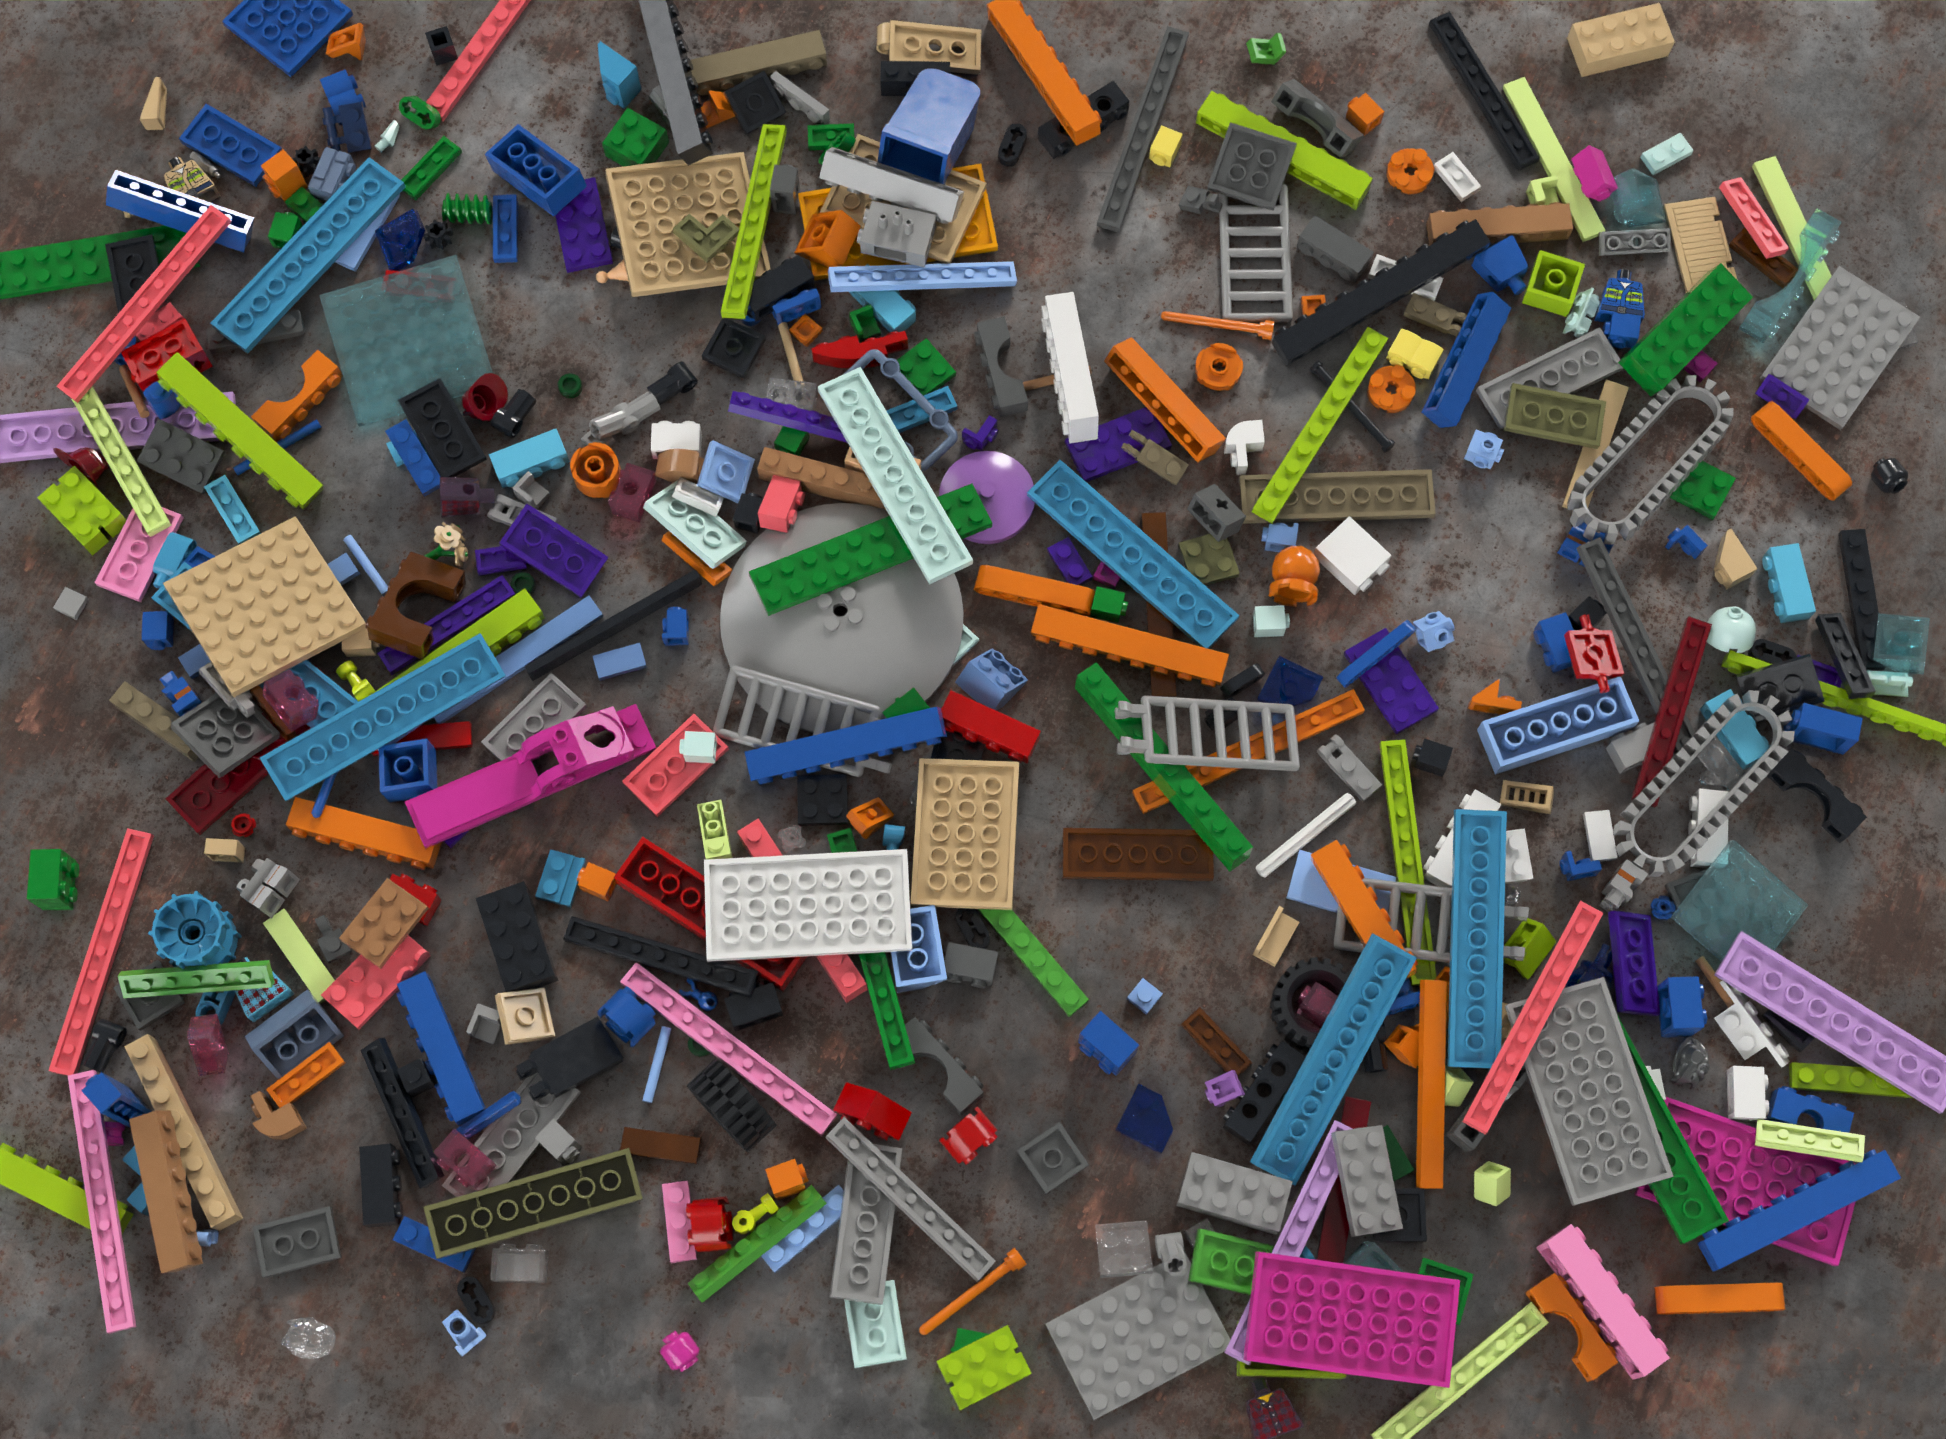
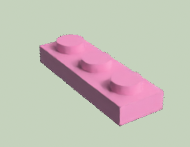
[662,1181,697,1263]

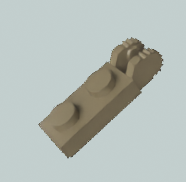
[1403,293,1467,336]
[1121,430,1189,485]

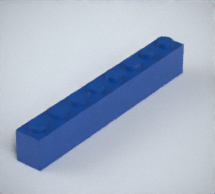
[744,707,947,785]
[1697,1149,1901,1272]

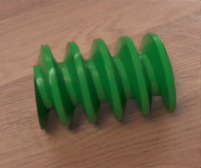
[442,193,493,225]

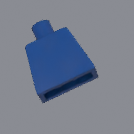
[1472,235,1528,295]

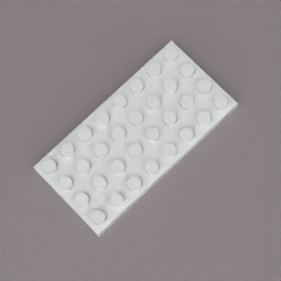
[704,849,912,962]

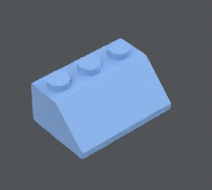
[891,905,947,993]

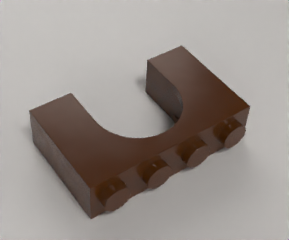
[366,552,466,659]

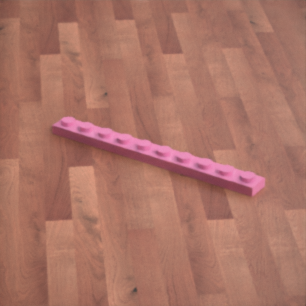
[620,962,837,1137]
[68,1070,136,1334]

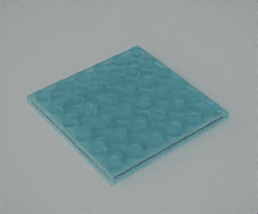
[319,255,493,427]

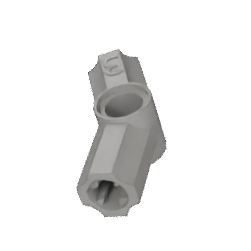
[589,391,661,440]

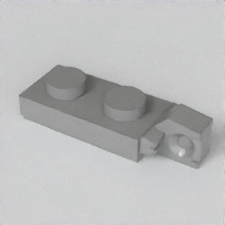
[199,662,255,718]

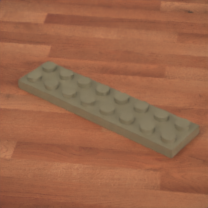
[1239,469,1436,524]

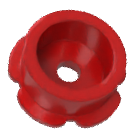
[231,813,256,837]

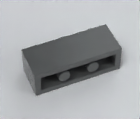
[1297,215,1374,283]

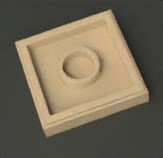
[495,988,555,1045]

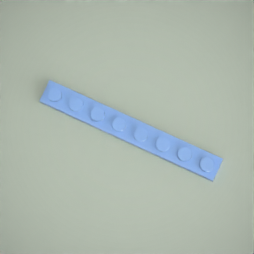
[828,261,1017,292]

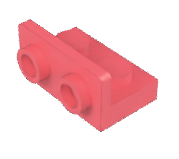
[135,302,184,341]

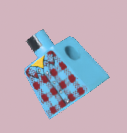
[235,957,294,1022]

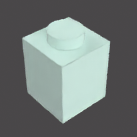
[1253,605,1290,637]
[679,731,717,763]

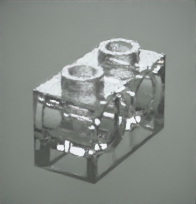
[766,378,818,411]

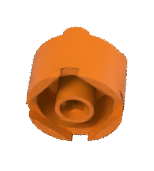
[570,442,622,498]

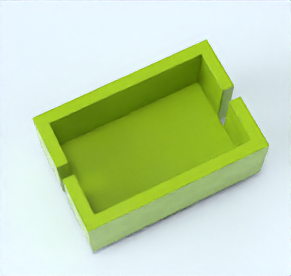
[37,466,126,556]
[936,1325,1032,1411]

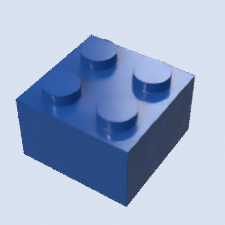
[379,739,438,803]
[1658,976,1707,1038]
[1078,1010,1139,1076]

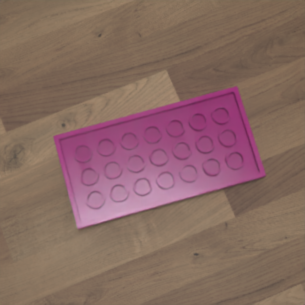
[1635,1097,1856,1267]
[1243,1251,1460,1388]

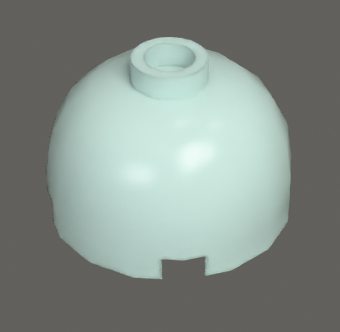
[1707,606,1756,653]

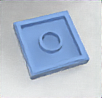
[697,440,755,503]

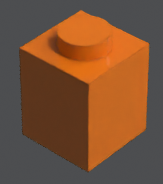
[1346,93,1384,136]
[577,862,617,901]

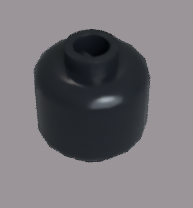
[1871,458,1908,494]

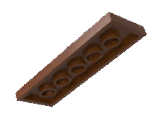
[1063,828,1214,881]

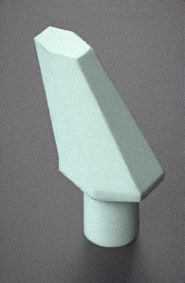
[375,120,400,152]

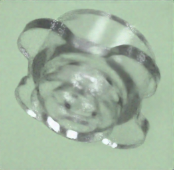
[778,825,806,853]

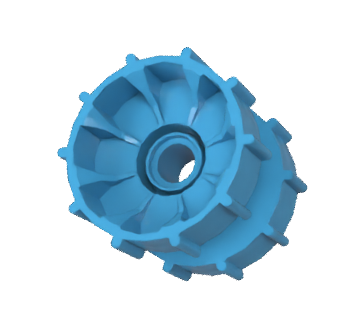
[148,891,242,969]

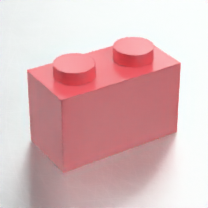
[758,475,805,533]

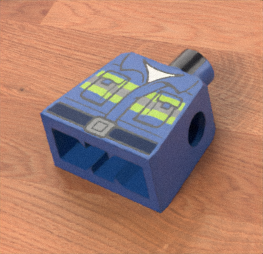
[1594,269,1645,324]

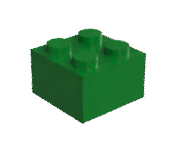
[602,108,669,167]
[27,849,79,910]

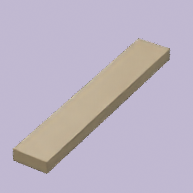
[1562,379,1629,508]

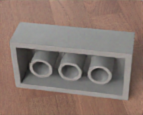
[1176,1152,1293,1235]

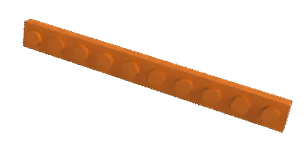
[1132,689,1365,814]

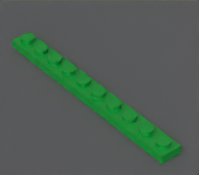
[827,828,915,1070]

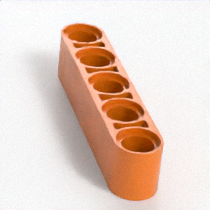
[1751,401,1852,501]
[974,565,1095,617]
[1654,1283,1786,1315]

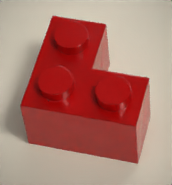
[833,1082,912,1141]

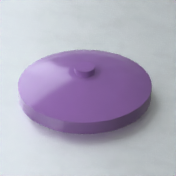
[939,451,1035,544]

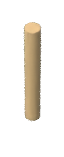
[778,322,805,390]

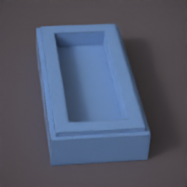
[593,643,647,681]

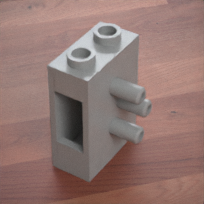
[857,201,936,267]

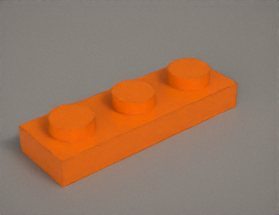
[662,531,732,586]
[266,1042,346,1108]

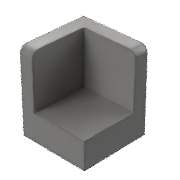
[512,471,551,510]
[466,1004,501,1044]

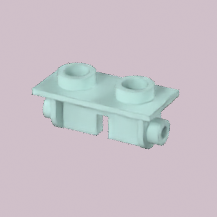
[1563,288,1600,338]
[1866,670,1913,697]

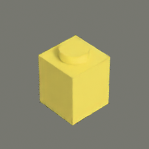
[1149,125,1183,168]

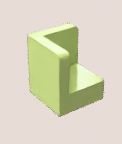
[1526,175,1559,205]
[1445,1065,1474,1107]
[1474,1161,1511,1207]

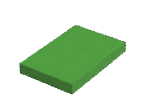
[1188,1228,1274,1295]

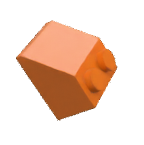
[794,210,861,267]

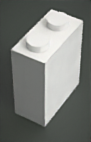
[1314,516,1391,595]

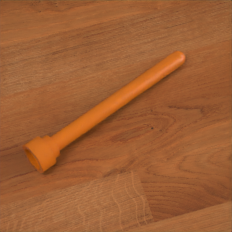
[1161,311,1274,340]
[919,1248,1027,1335]

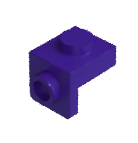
[962,415,999,451]

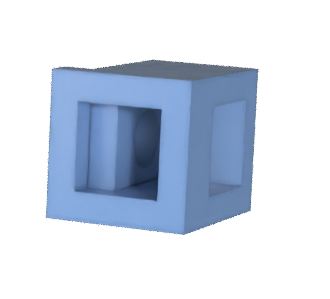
[1261,523,1299,552]

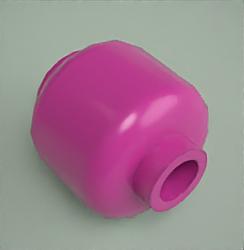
[660,1330,700,1372]

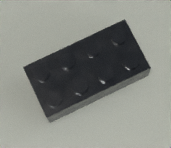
[475,881,559,992]

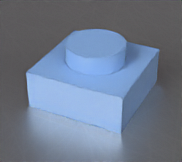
[1127,978,1163,1015]

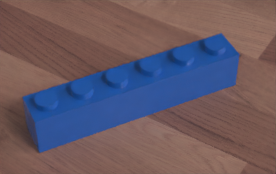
[106,170,254,253]
[1422,292,1511,428]
[396,971,486,1126]

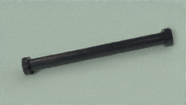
[1309,361,1395,453]

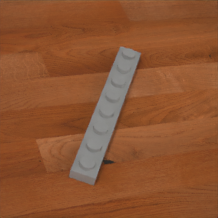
[825,1117,996,1282]

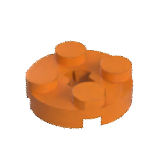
[1386,148,1434,194]
[1195,343,1243,391]
[1367,365,1416,413]

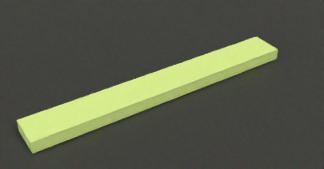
[1502,77,1606,242]
[1752,156,1832,301]
[72,386,172,537]
[1371,1302,1549,1439]

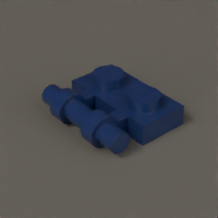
[322,102,372,152]

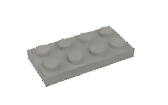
[481,673,587,762]
[1331,1125,1403,1237]

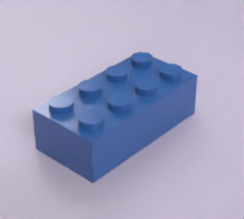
[485,124,587,216]

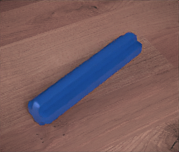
[456,1091,521,1141]

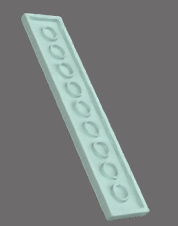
[818,367,973,585]

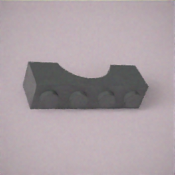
[1271,79,1364,158]
[974,316,1028,417]
[905,1017,984,1116]
[1445,1064,1528,1152]

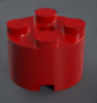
[939,1106,998,1165]
[686,1196,733,1252]

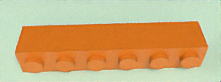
[1104,337,1226,463]
[286,797,443,870]
[1311,840,1418,979]

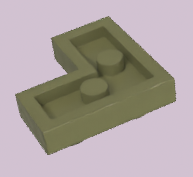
[673,213,739,262]

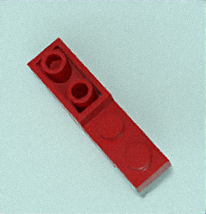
[811,331,908,369]

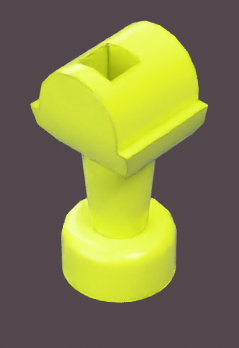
[336,660,375,702]
[732,1193,779,1234]

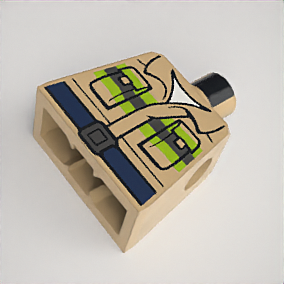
[164,157,220,202]

